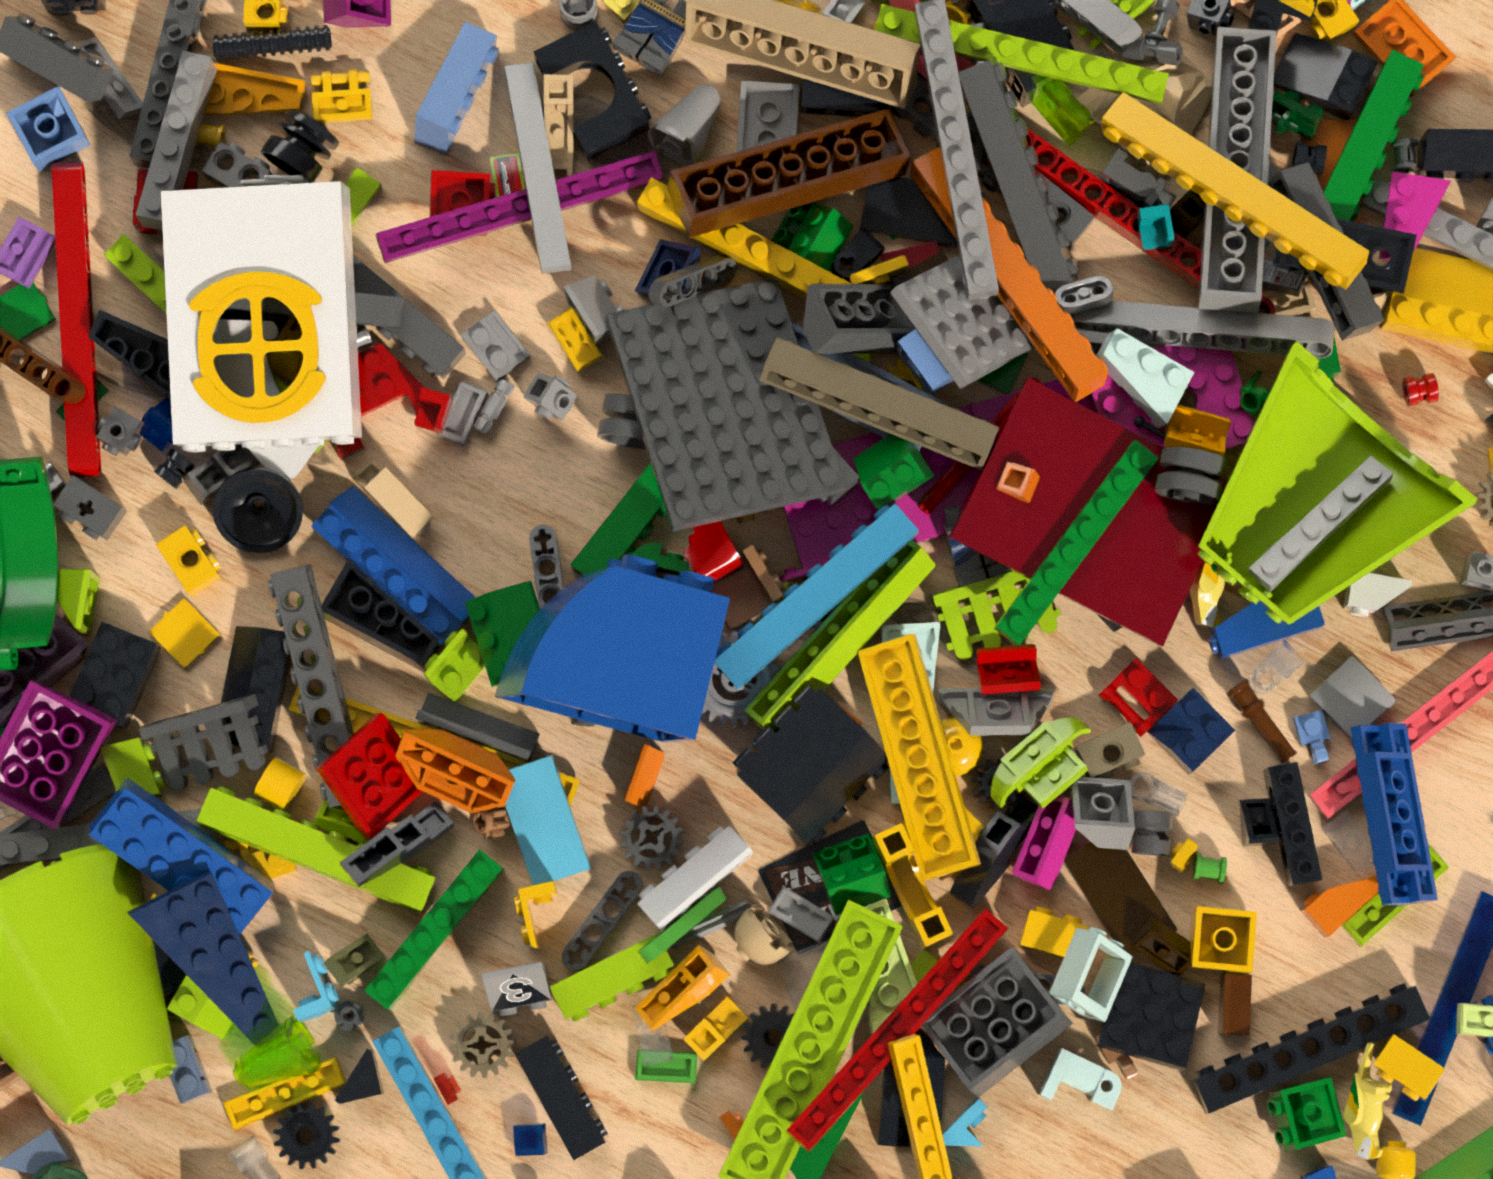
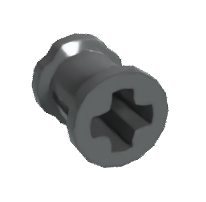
[1391,138,1419,173]

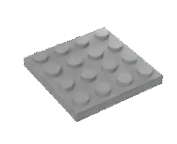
[890,255,1034,389]

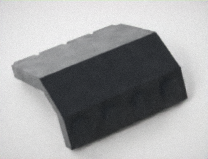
[732,685,889,846]

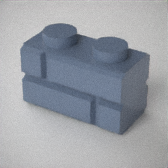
[169,1036,213,1104]

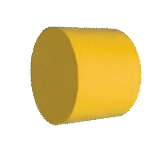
[253,757,306,812]

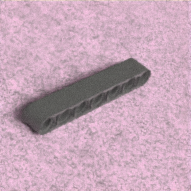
[227,292,404,328]

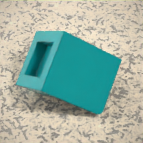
[1137,204,1174,250]

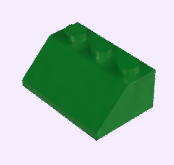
[465,581,540,687]

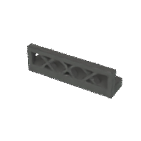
[1383,591,1493,651]
[416,693,540,762]

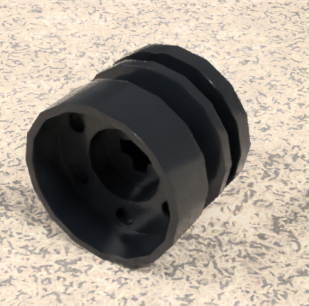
[261,109,339,183]

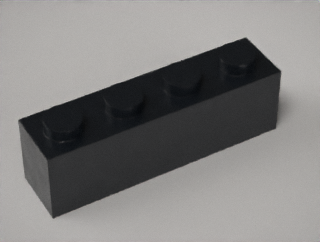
[515,1036,608,1161]

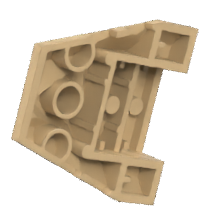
[1072,54,1212,181]

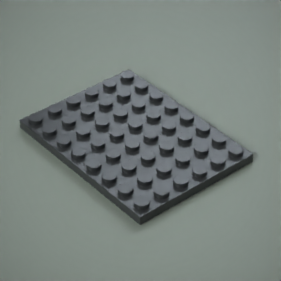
[606,278,846,532]

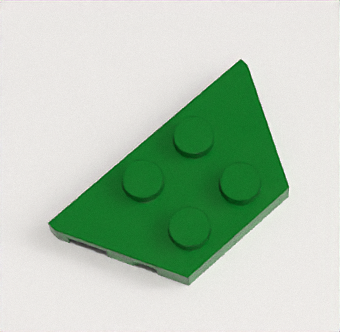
[790,1091,865,1179]

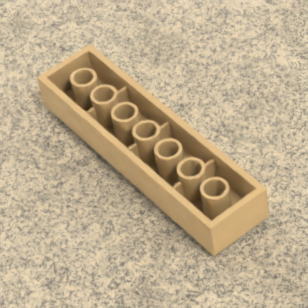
[685,0,921,109]

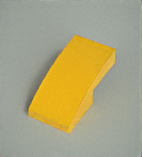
[683,996,749,1061]

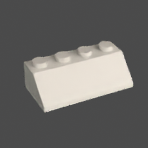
[637,826,753,932]

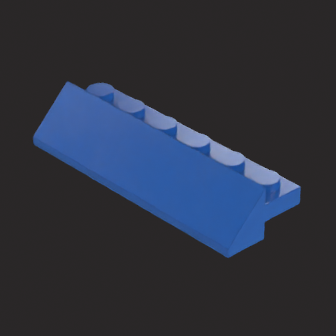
[311,486,476,646]
[1351,723,1438,907]

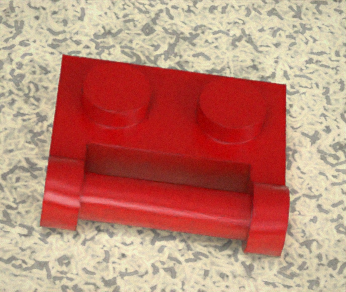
[1098,658,1178,737]

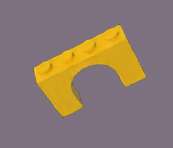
[872,823,953,949]

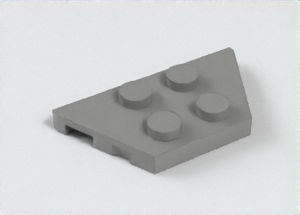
[939,687,1054,736]

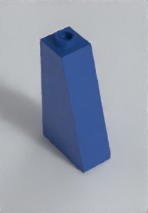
[1208,602,1325,660]

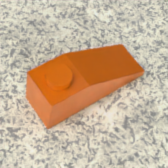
[1301,876,1378,938]

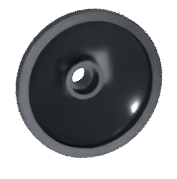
[213,468,303,553]

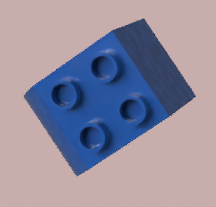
[495,555,730,743]

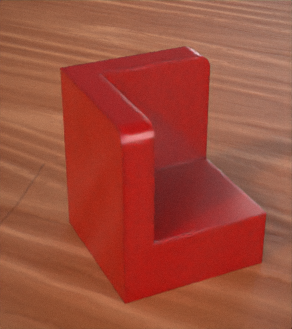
[414,387,452,434]

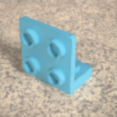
[293,950,340,1022]

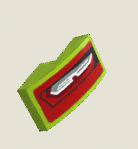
[490,152,525,197]

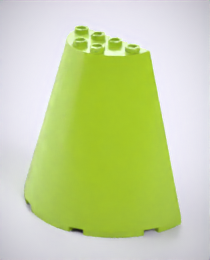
[1197,341,1478,625]
[0,844,178,1126]

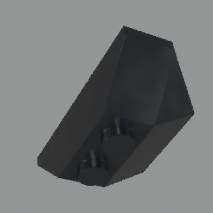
[878,1029,945,1147]

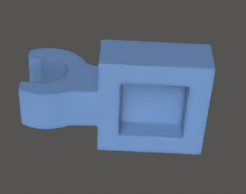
[1293,710,1331,765]

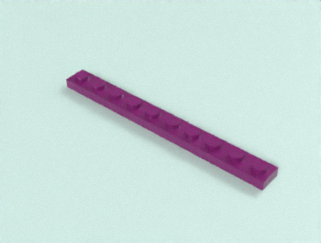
[375,151,664,263]

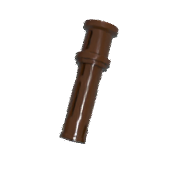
[1226,678,1297,764]

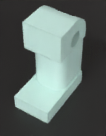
[1038,1048,1122,1111]

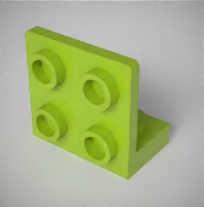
[424,628,485,703]

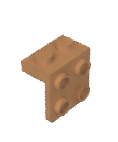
[712,545,785,628]

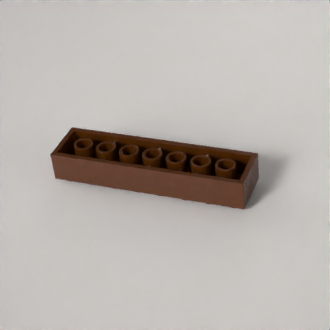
[667,108,911,238]

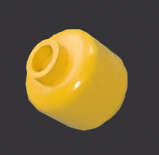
[1376,1141,1416,1179]

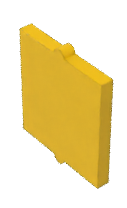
[149,598,220,669]

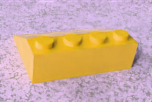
[1381,248,1493,354]

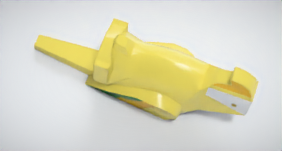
[1189,560,1225,628]
[1343,1043,1392,1160]

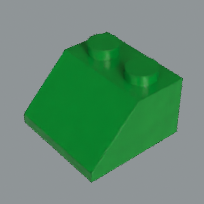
[853,434,934,510]

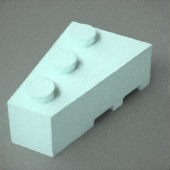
[1096,328,1194,428]

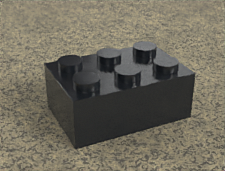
[69,621,162,730]

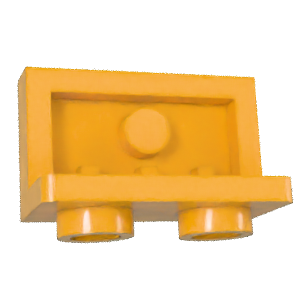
[1164,404,1231,457]

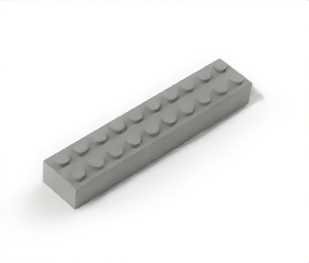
[1198,27,1276,313]

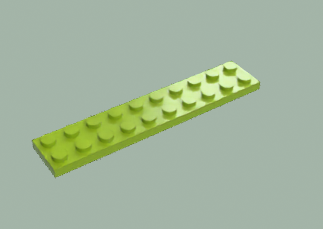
[718,900,903,1179]

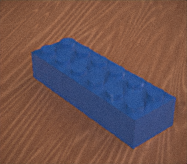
[89,777,274,935]

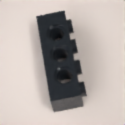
[1263,762,1322,887]

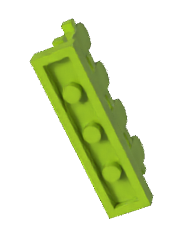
[930,571,1061,660]

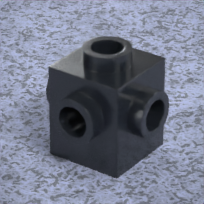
[1186,0,1235,36]

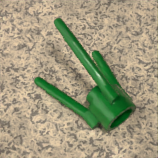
[1240,370,1271,418]

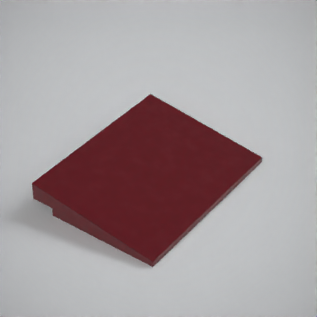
[948,378,1228,646]

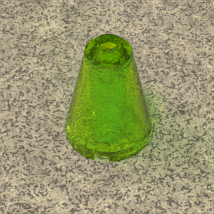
[233,1016,321,1088]

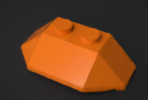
[395,729,516,813]

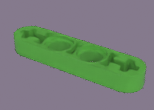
[638,886,728,964]

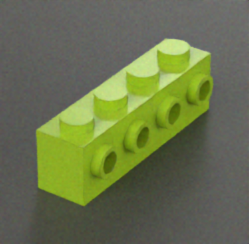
[550,933,674,1022]

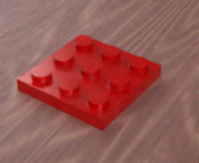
[316,713,423,840]

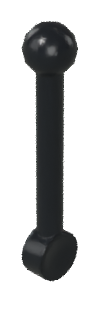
[1134,416,1165,439]

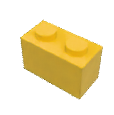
[1018,906,1088,959]
[1373,1034,1445,1101]

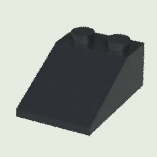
[1273,32,1378,120]

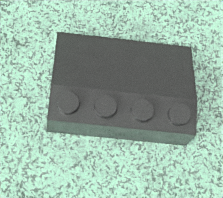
[922,946,1073,1098]

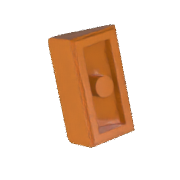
[624,744,665,808]

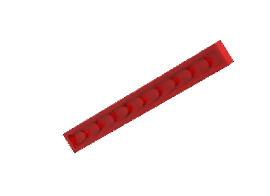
[786,908,1008,1152]

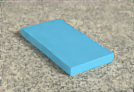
[505,755,591,885]

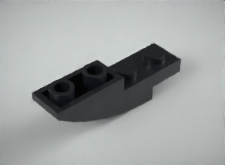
[950,795,1038,909]

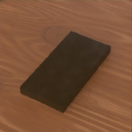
[1063,842,1178,958]

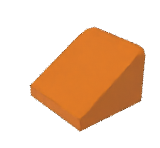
[996,461,1040,503]

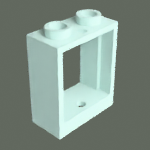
[1049,927,1133,1022]

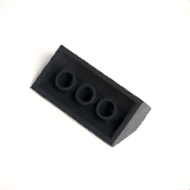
[1417,129,1493,183]
[221,626,291,753]

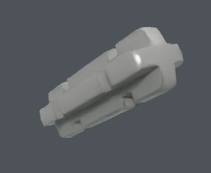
[474,379,514,434]

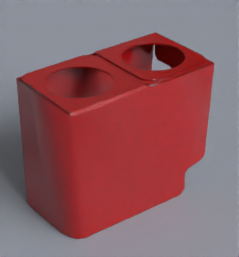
[684,521,744,582]

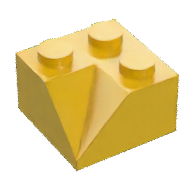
[1190,906,1257,973]

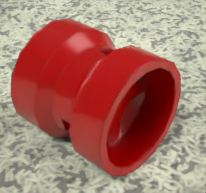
[1402,373,1439,406]

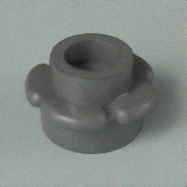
[334,1001,364,1031]

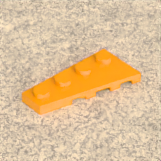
[204,63,306,116]

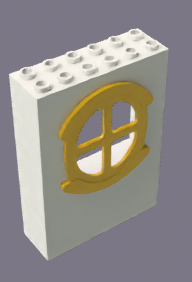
[161,181,362,452]

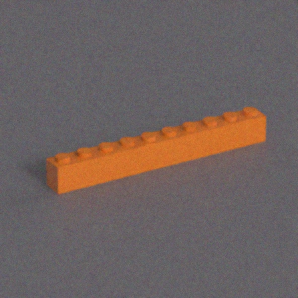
[910,147,1108,402]

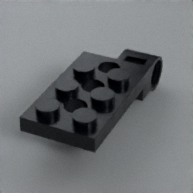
[1272,218,1417,294]

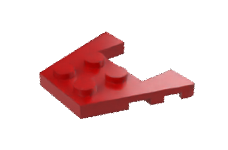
[337,343,425,460]

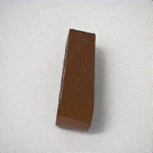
[0,326,86,404]

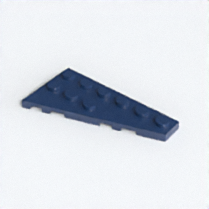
[126,871,281,1045]

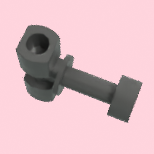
[1122,0,1183,66]

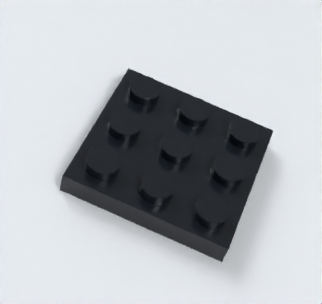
[1096,962,1206,1071]

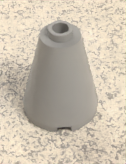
[648,85,721,167]

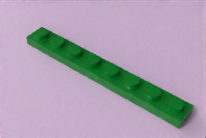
[994,440,1158,647]

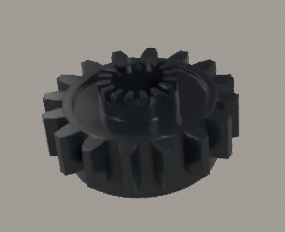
[741,1003,794,1069]
[273,1103,341,1169]

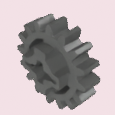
[619,805,684,871]

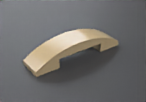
[544,74,574,180]

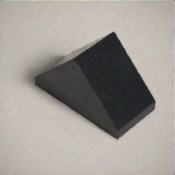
[1239,798,1279,847]
[335,1049,384,1104]

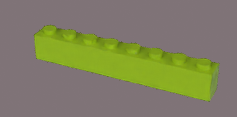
[744,540,936,733]
[196,786,436,914]

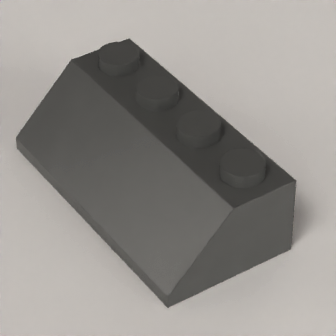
[803,284,916,354]

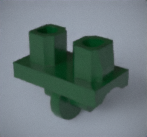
[1272,90,1323,141]

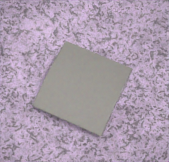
[1310,656,1396,740]

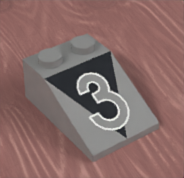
[481,962,552,1017]

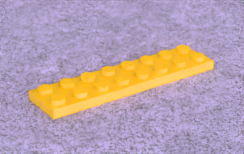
[857,633,981,881]

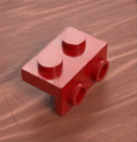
[977,644,1041,695]

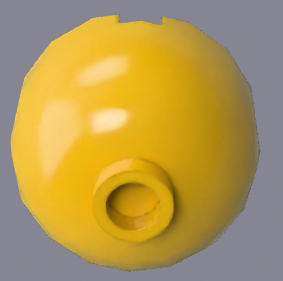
[941,717,984,777]

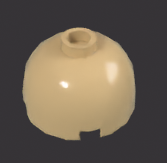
[735,904,793,965]

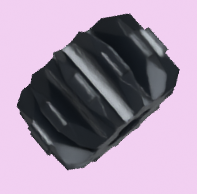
[971,758,1017,809]

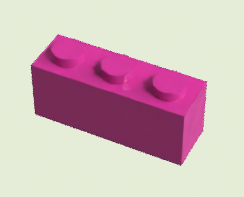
[1011,795,1076,891]

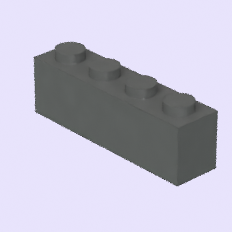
[0,14,114,101]

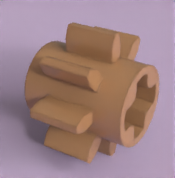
[473,807,510,840]

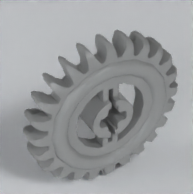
[702,630,782,729]

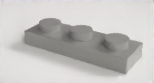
[76,37,143,119]

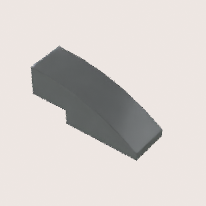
[184,444,261,505]

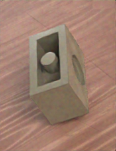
[1073,722,1146,779]

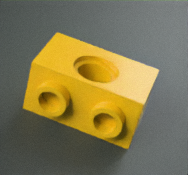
[1309,0,1359,43]
[155,525,222,597]

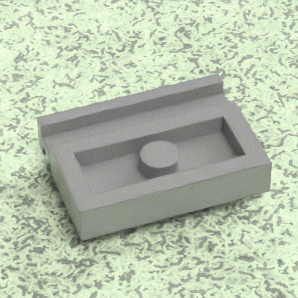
[460,310,531,383]

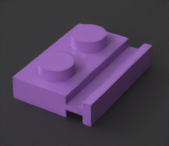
[0,217,56,289]

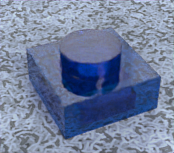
[513,1123,548,1156]

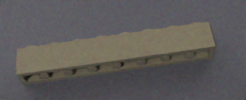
[759,338,999,470]

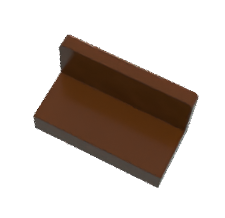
[1218,973,1252,1036]

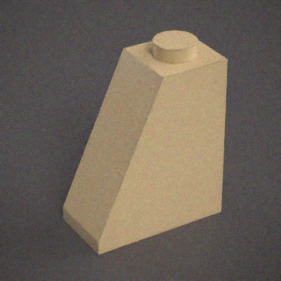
[353,459,433,538]

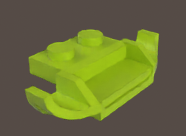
[991,717,1091,809]

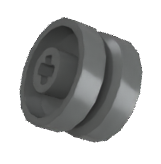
[597,393,646,450]
[1155,447,1227,505]

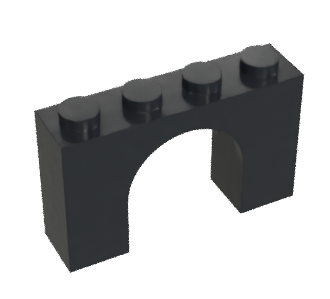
[533,21,652,160]

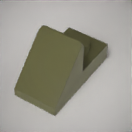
[324,933,385,987]

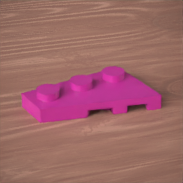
[1379,172,1451,261]

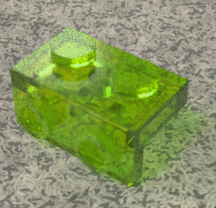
[1031,79,1096,146]

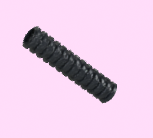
[213,25,332,61]

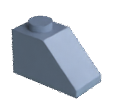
[0,1128,74,1174]

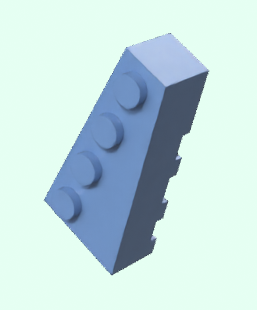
[414,22,499,156]

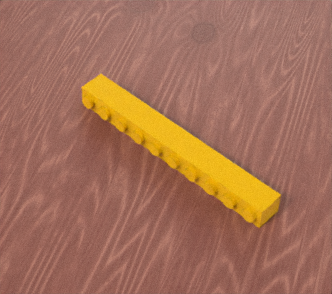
[1101,92,1369,290]

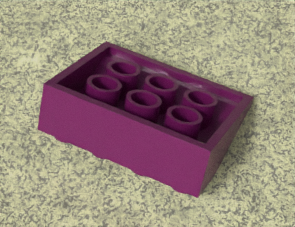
[0,680,117,830]

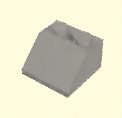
[564,275,623,348]
[1071,777,1135,850]

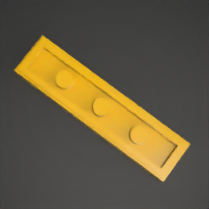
[223,1056,346,1131]

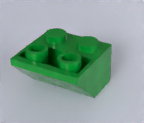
[771,202,854,271]
[812,833,892,916]

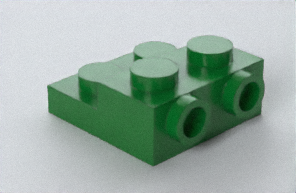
[1267,1077,1347,1152]

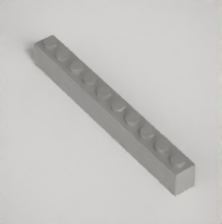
[914,0,999,300]

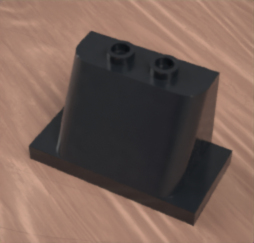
[965,0,1075,108]

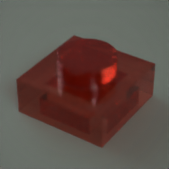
[433,1073,462,1105]

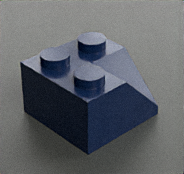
[1147,688,1235,775]

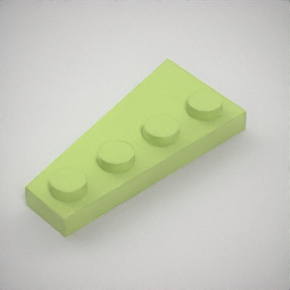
[865,899,917,1034]

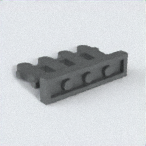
[139,694,268,791]

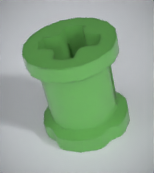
[1193,853,1227,884]

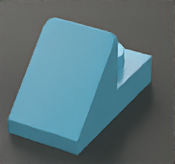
[942,1098,987,1146]

